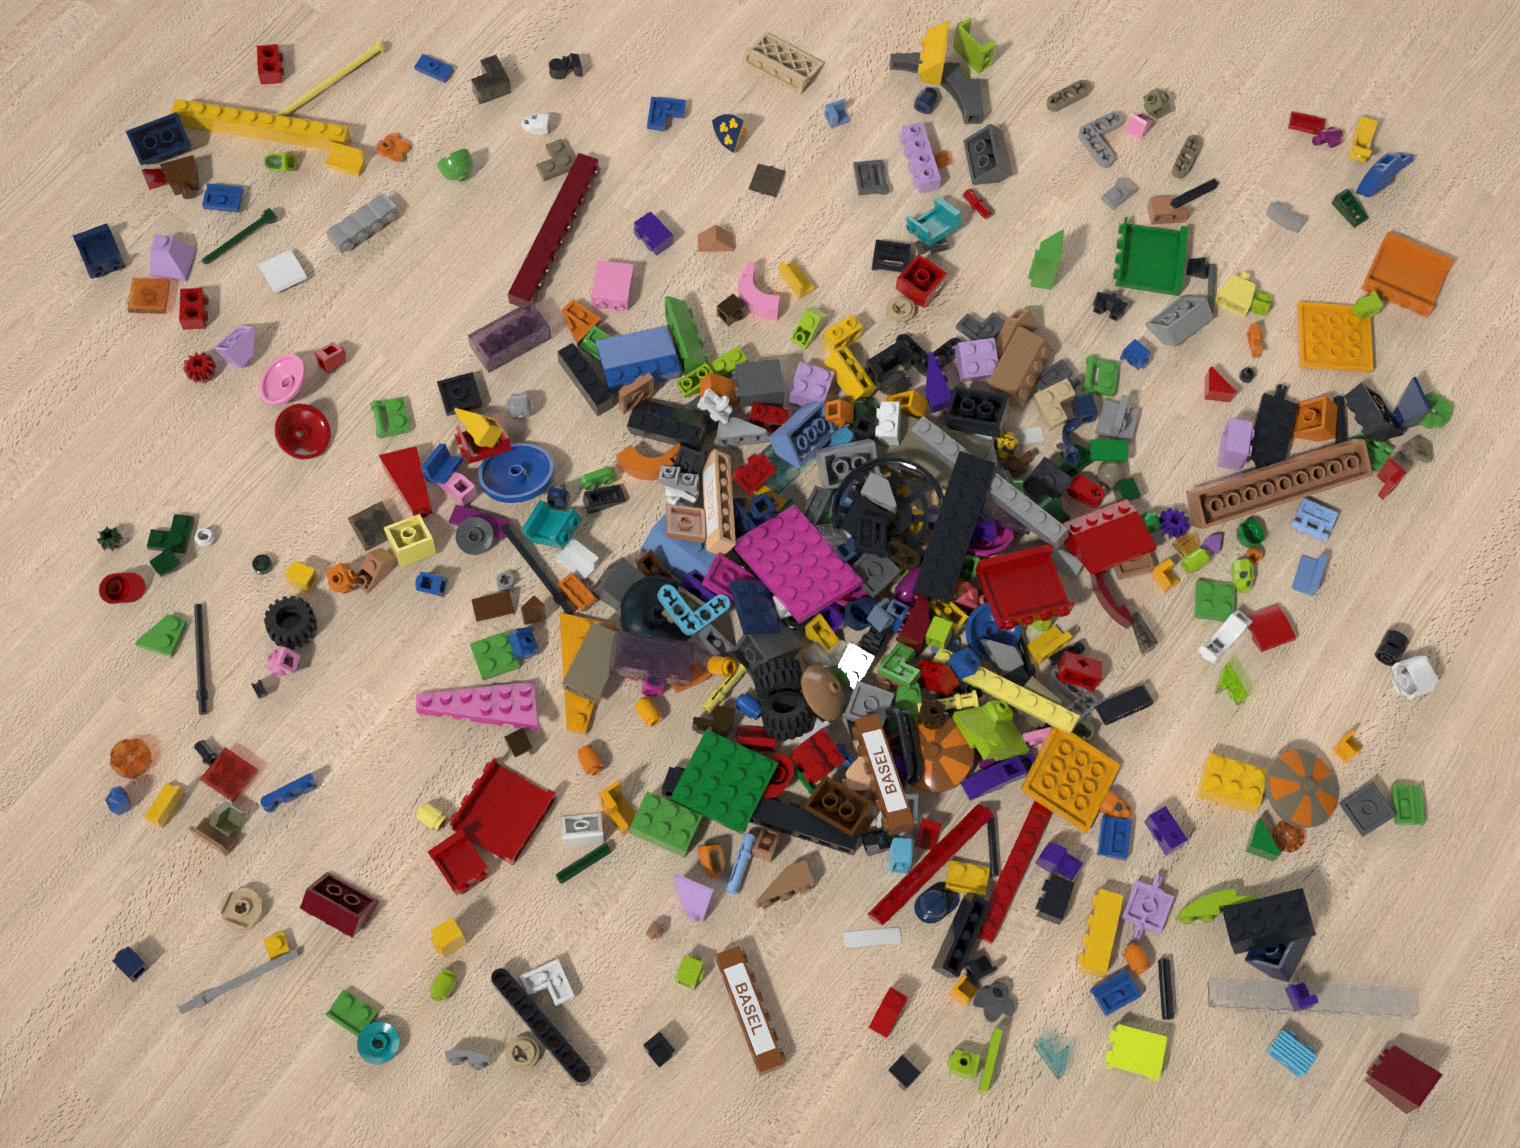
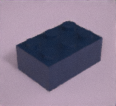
[125,112,191,165]

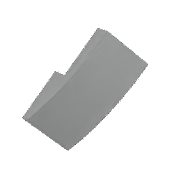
[1266,202,1304,233]
[658,466,700,493]
[445,1050,491,1070]

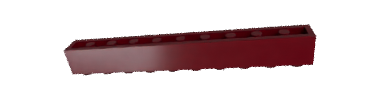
[508,153,601,310]

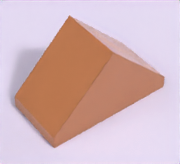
[698,225,734,252]

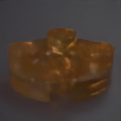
[110,738,153,780]

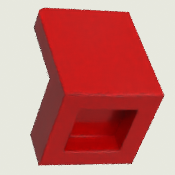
[914,818,942,851]

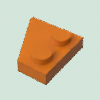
[561,299,601,346]

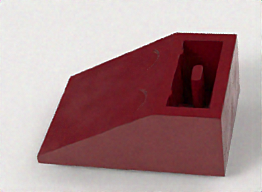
[895,594,930,658]

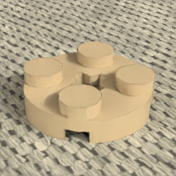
[220,887,263,930]

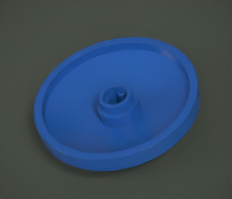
[478,443,555,503]

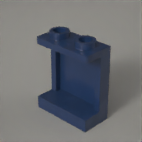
[73,223,126,279]

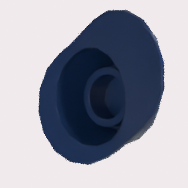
[844,597,879,631]
[914,882,959,924]

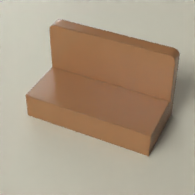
[189,817,238,856]

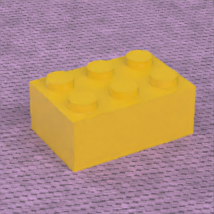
[1196,753,1266,813]

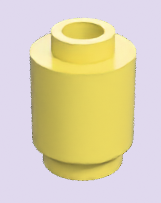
[416,803,448,831]

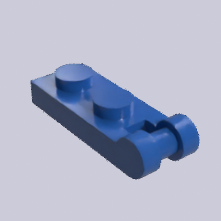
[260,773,317,813]

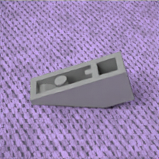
[716,417,771,447]

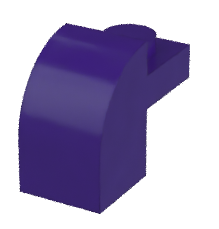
[1035,842,1083,881]

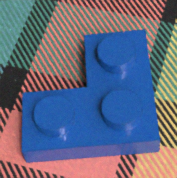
[647,97,686,131]

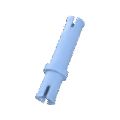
[725,833,757,895]

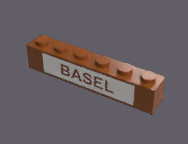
[852,714,914,836]
[715,946,786,1076]

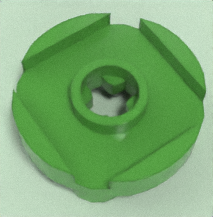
[1420,392,1453,429]

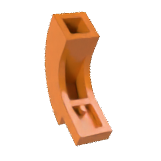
[616,443,680,480]

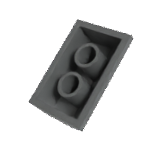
[963,124,1012,185]

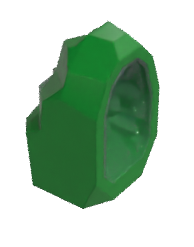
[1140,510,1161,534]

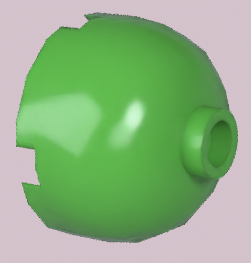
[436,148,473,182]

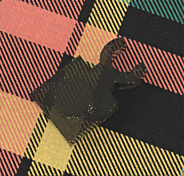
[915,237,949,254]

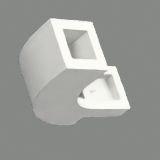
[1198,609,1253,664]

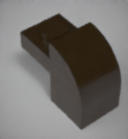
[692,705,736,738]

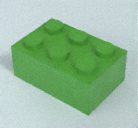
[629,791,702,858]

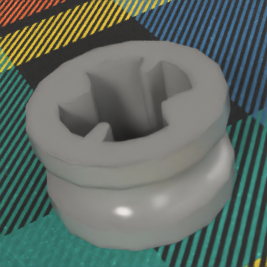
[497,572,514,591]

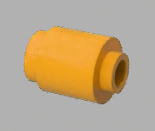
[707,655,737,677]
[635,697,663,727]

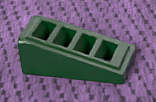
[1331,189,1368,228]

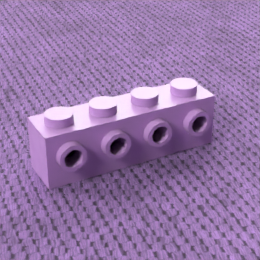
[900,122,941,193]

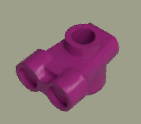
[1312,127,1343,148]

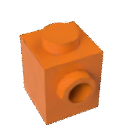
[825,399,854,427]

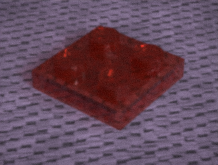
[200,747,258,803]

